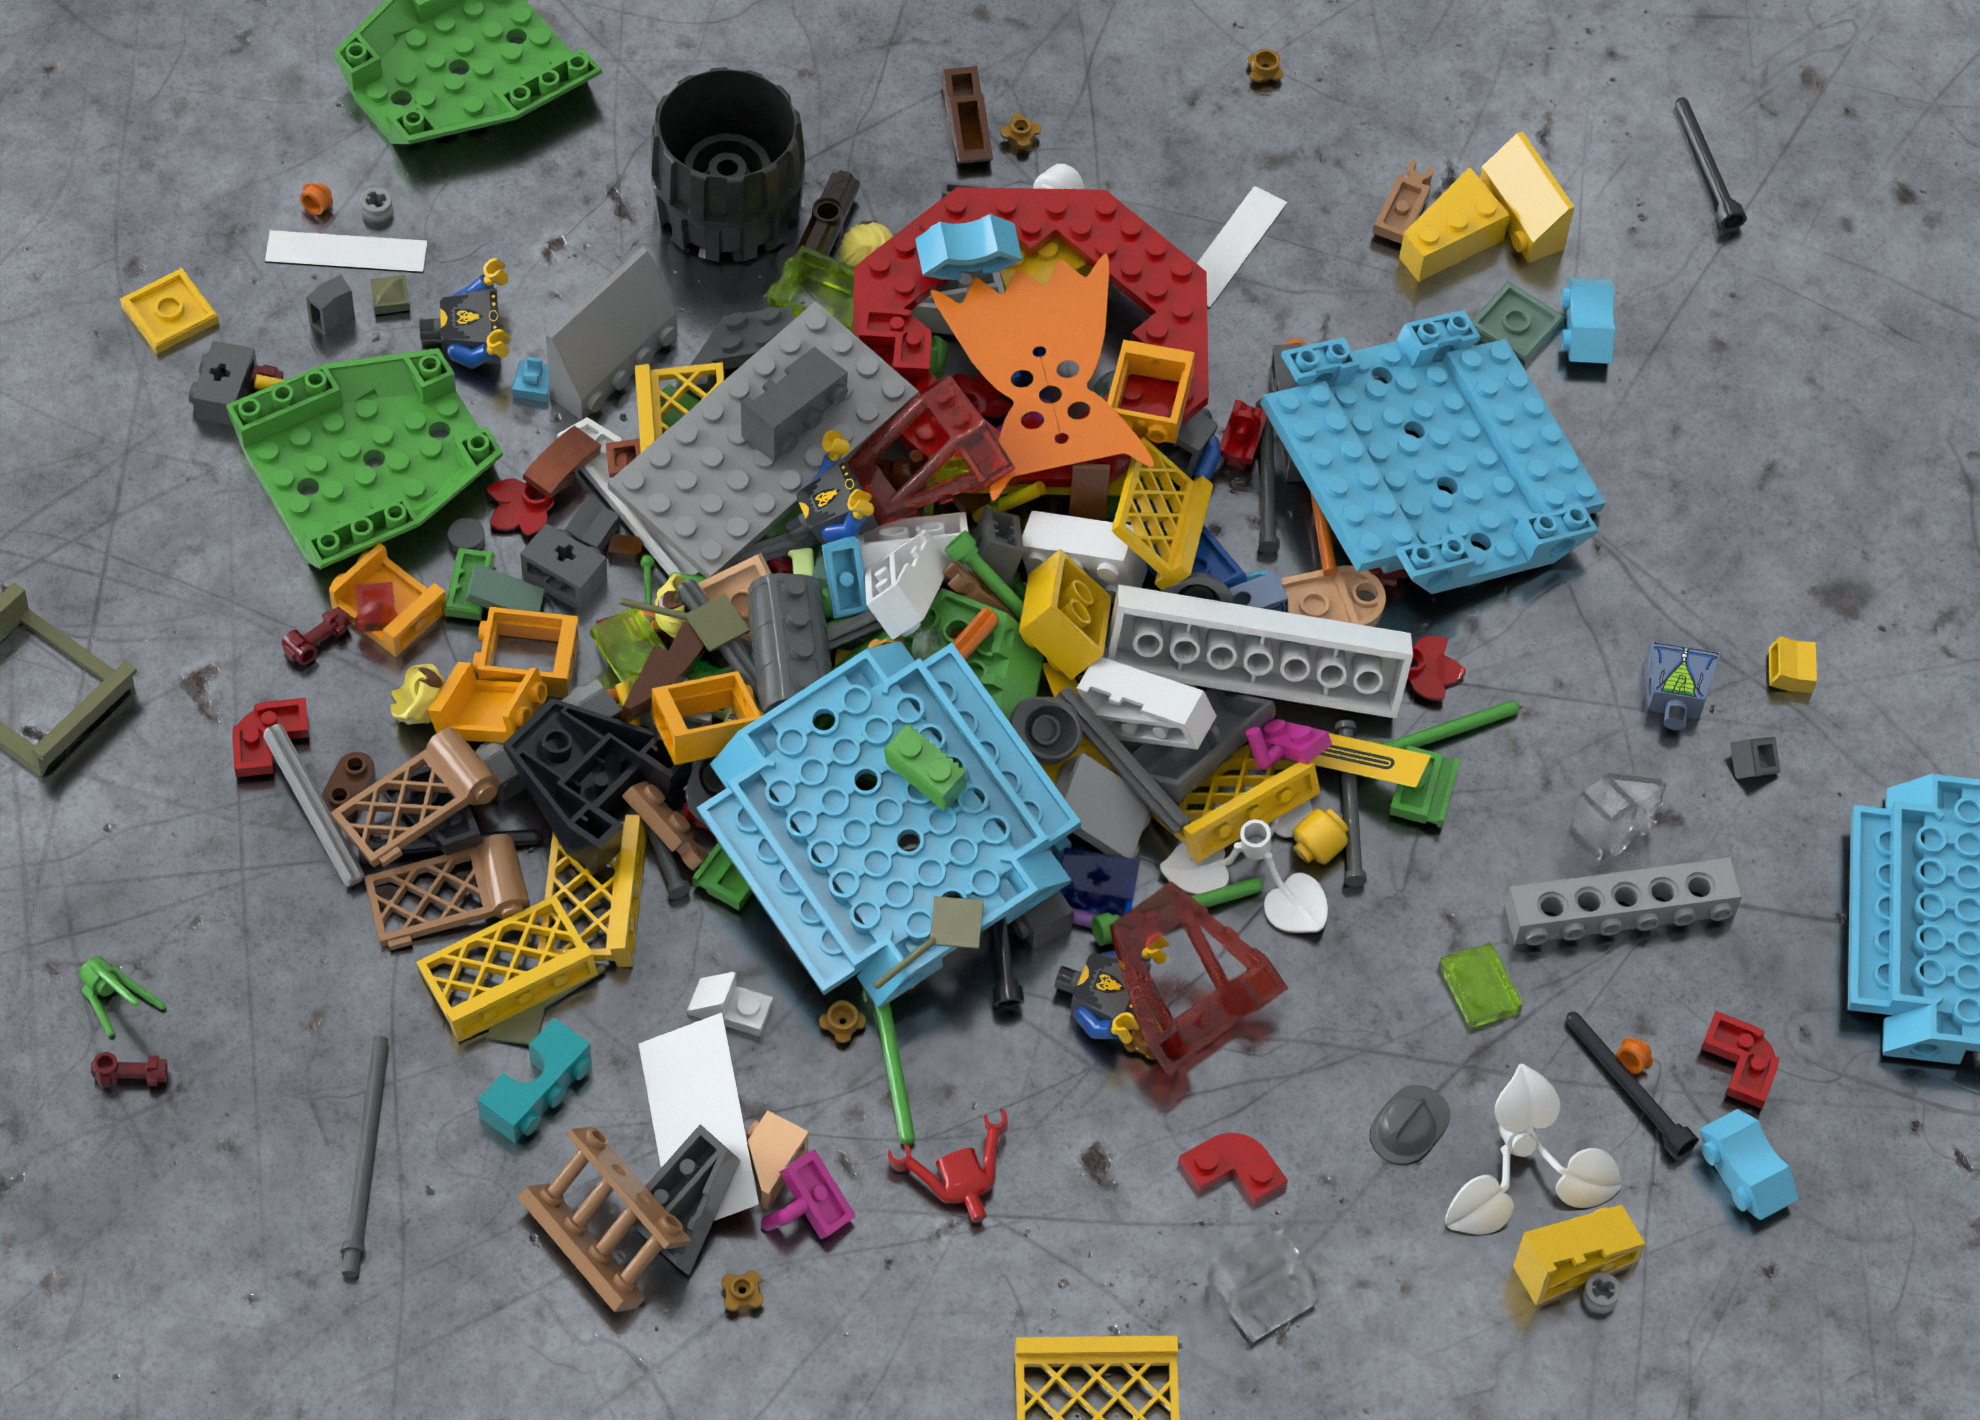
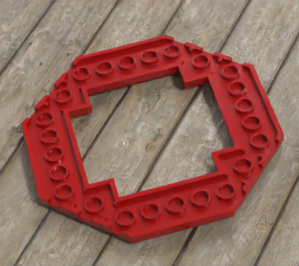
[852,187,1209,487]

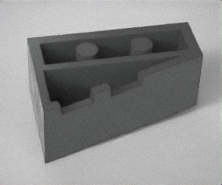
[741,347,848,462]
[620,1124,741,1275]

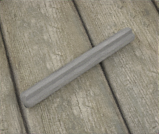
[263,724,364,887]

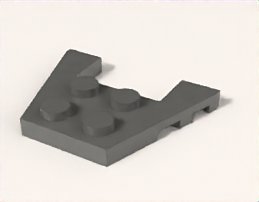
[676,305,795,397]

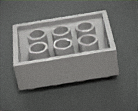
[546,247,677,420]

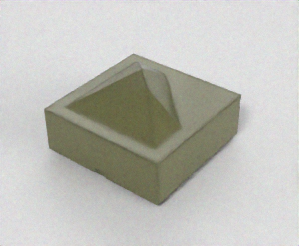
[370,275,410,315]

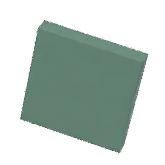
[1471,281,1565,367]

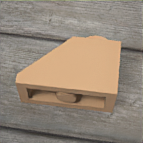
[746,1110,809,1211]

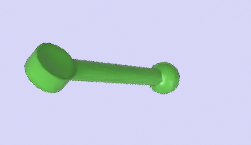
[640,555,655,605]

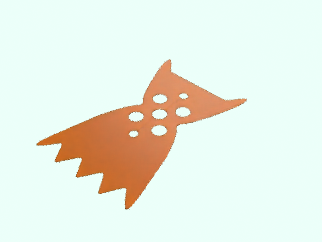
[931,253,1154,501]

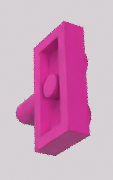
[1246,719,1332,770]
[761,1149,856,1239]

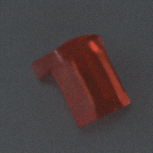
[354,582,398,632]

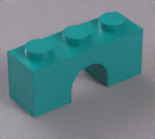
[477,1018,592,1144]

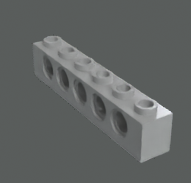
[1505,857,1742,945]

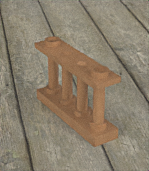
[517,1127,692,1312]

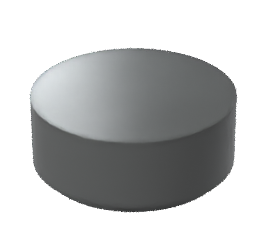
[448,518,485,553]

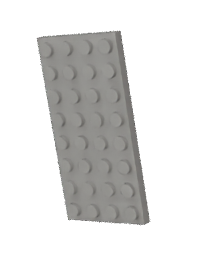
[607,301,919,578]

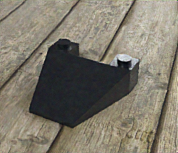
[503,698,693,875]

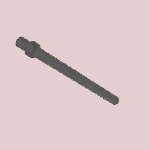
[340,1036,388,1278]

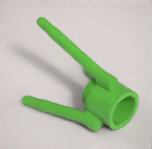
[79,956,166,1037]

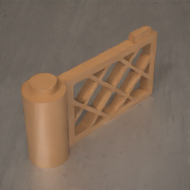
[331,728,499,867]
[364,834,530,951]

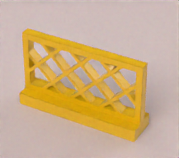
[635,362,725,453]
[1111,436,1213,590]
[1149,744,1320,863]
[538,815,648,967]
[416,895,598,1043]
[1014,1335,1180,1420]

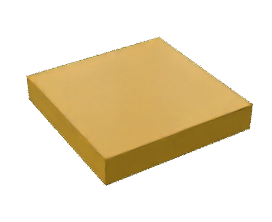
[120,268,219,354]

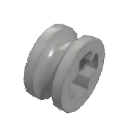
[360,187,393,223]
[1583,1273,1621,1313]

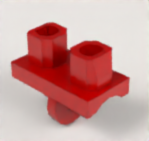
[1220,399,1268,469]

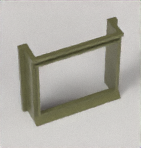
[0,582,137,778]

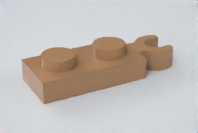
[1372,160,1434,244]
[943,562,1020,624]
[622,781,709,871]

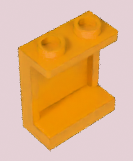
[329,543,446,657]
[428,662,547,743]

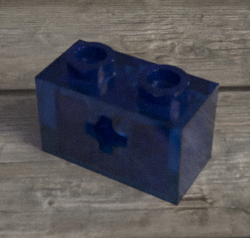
[1060,847,1140,917]

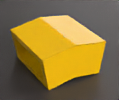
[1769,636,1817,693]

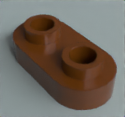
[321,752,376,821]

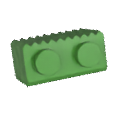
[884,724,967,811]

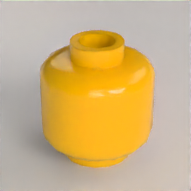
[1292,808,1349,865]

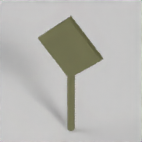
[618,594,750,652]
[874,896,984,989]
[487,965,605,1045]

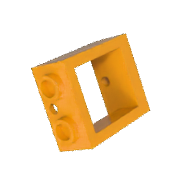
[1107,340,1195,444]
[473,607,579,698]
[651,671,764,765]

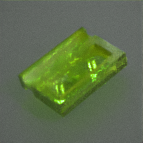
[589,608,668,690]
[1439,941,1523,1028]

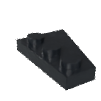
[383,766,483,856]

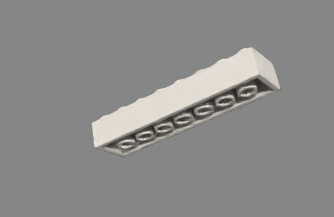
[1105,584,1413,719]

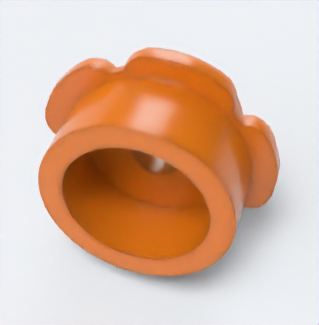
[300,182,333,215]
[1616,1037,1653,1074]

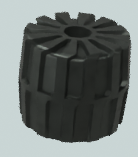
[650,67,805,262]

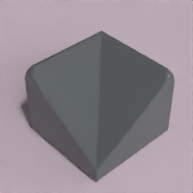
[1730,736,1781,779]

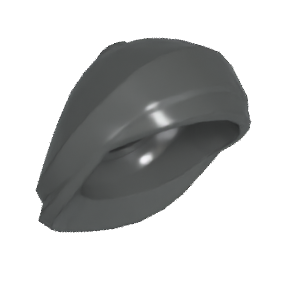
[1009,697,1082,765]

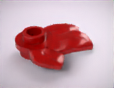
[947,373,1013,418]
[487,478,555,536]
[1407,636,1466,701]

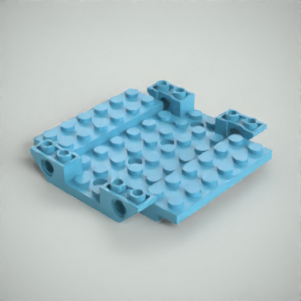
[1260,310,1606,594]
[696,641,1081,1009]
[1848,774,1980,1064]

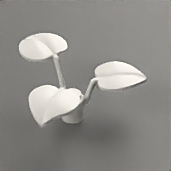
[1160,800,1328,933]
[1445,1064,1623,1235]

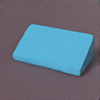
[822,536,870,619]

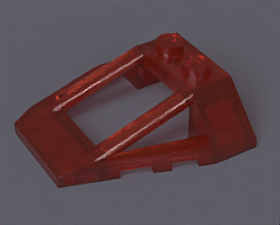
[847,375,1015,526]
[1109,881,1288,1076]

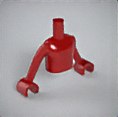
[888,1109,1008,1223]

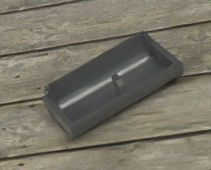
[747,573,833,717]
[1131,688,1276,804]

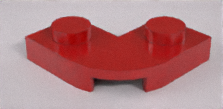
[859,306,932,377]
[232,698,309,777]
[1701,1011,1779,1108]
[1178,1133,1288,1206]

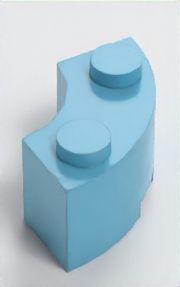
[915,214,1022,280]
[1560,277,1616,364]
[1699,1109,1799,1220]

